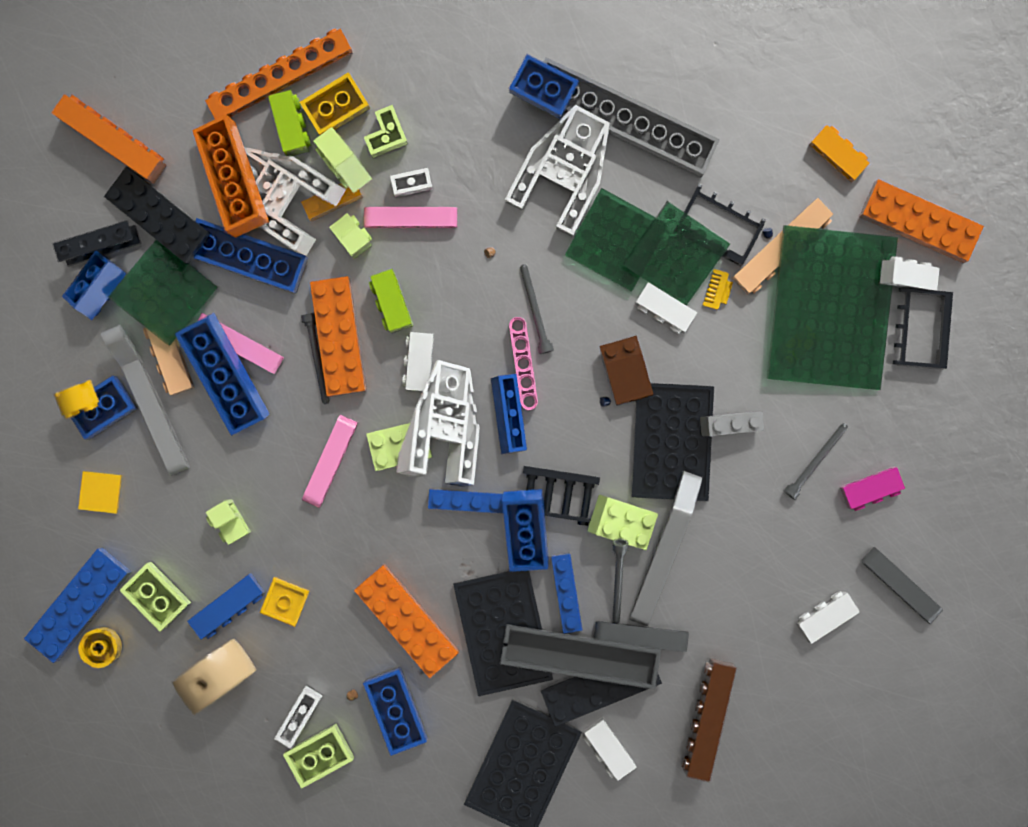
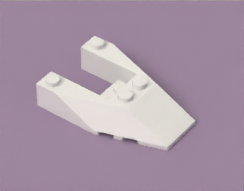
[505,105,610,236]
[244,147,346,256]
[397,360,480,487]

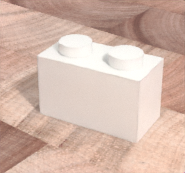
[390,168,433,198]

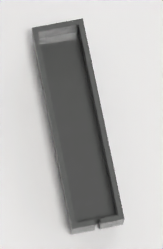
[500,624,661,689]

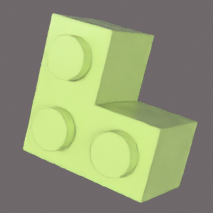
[364,105,408,158]
[329,213,372,259]
[206,499,251,545]

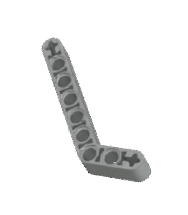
[101,325,189,476]
[629,471,702,626]

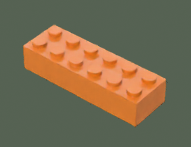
[51,94,167,184]
[192,114,269,238]
[859,179,984,263]
[310,276,367,397]
[354,564,459,678]

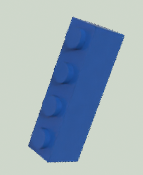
[491,374,527,454]
[428,489,503,513]
[551,553,582,634]
[187,573,265,639]

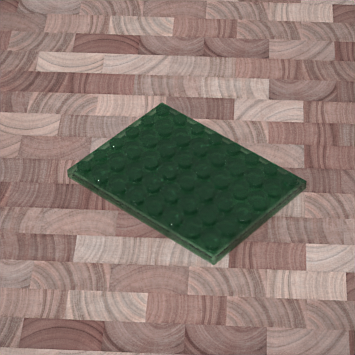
[767,225,898,390]

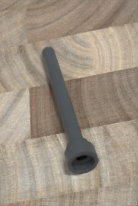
[520,264,554,354]
[301,313,329,404]
[784,423,848,500]
[613,539,628,624]

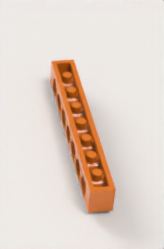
[205,28,353,119]

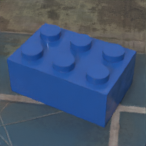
[509,54,579,119]
[62,251,126,320]
[70,376,138,440]

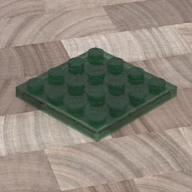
[565,188,669,292]
[623,201,730,306]
[108,240,218,346]

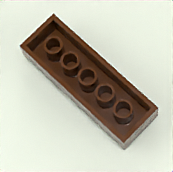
[682,658,737,782]

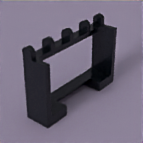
[674,184,766,267]
[893,288,953,370]

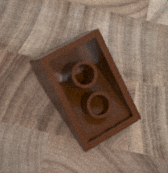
[600,335,653,406]

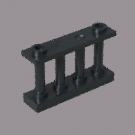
[52,220,142,266]
[523,466,600,526]

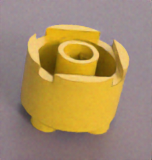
[53,380,99,419]
[78,627,122,668]

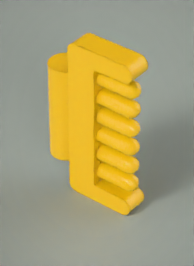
[703,269,733,310]

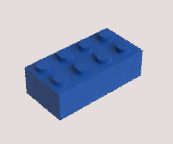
[502,489,549,572]
[363,667,428,756]

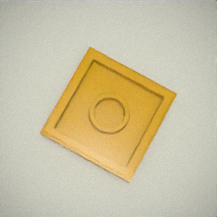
[78,471,122,514]
[260,577,310,627]

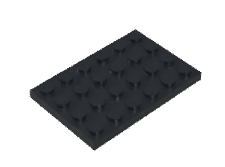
[631,383,714,501]
[453,570,553,697]
[464,699,582,827]

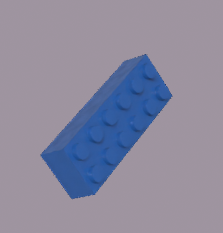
[193,218,308,294]
[175,313,270,436]
[24,548,132,663]

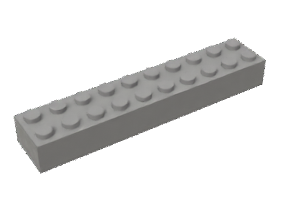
[544,57,720,177]

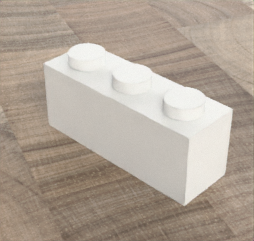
[880,257,939,291]
[635,282,697,334]
[402,332,434,391]
[796,591,860,644]
[274,686,323,749]
[583,718,637,780]

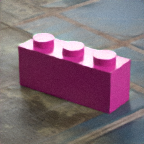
[840,467,905,511]

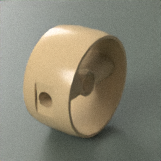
[172,639,256,715]

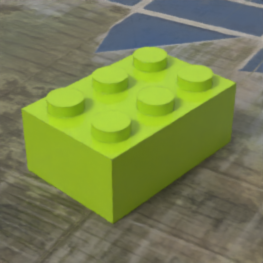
[268,90,312,157]
[368,269,413,333]

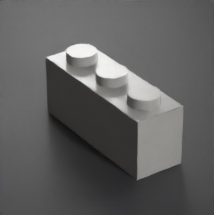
[700,412,764,436]

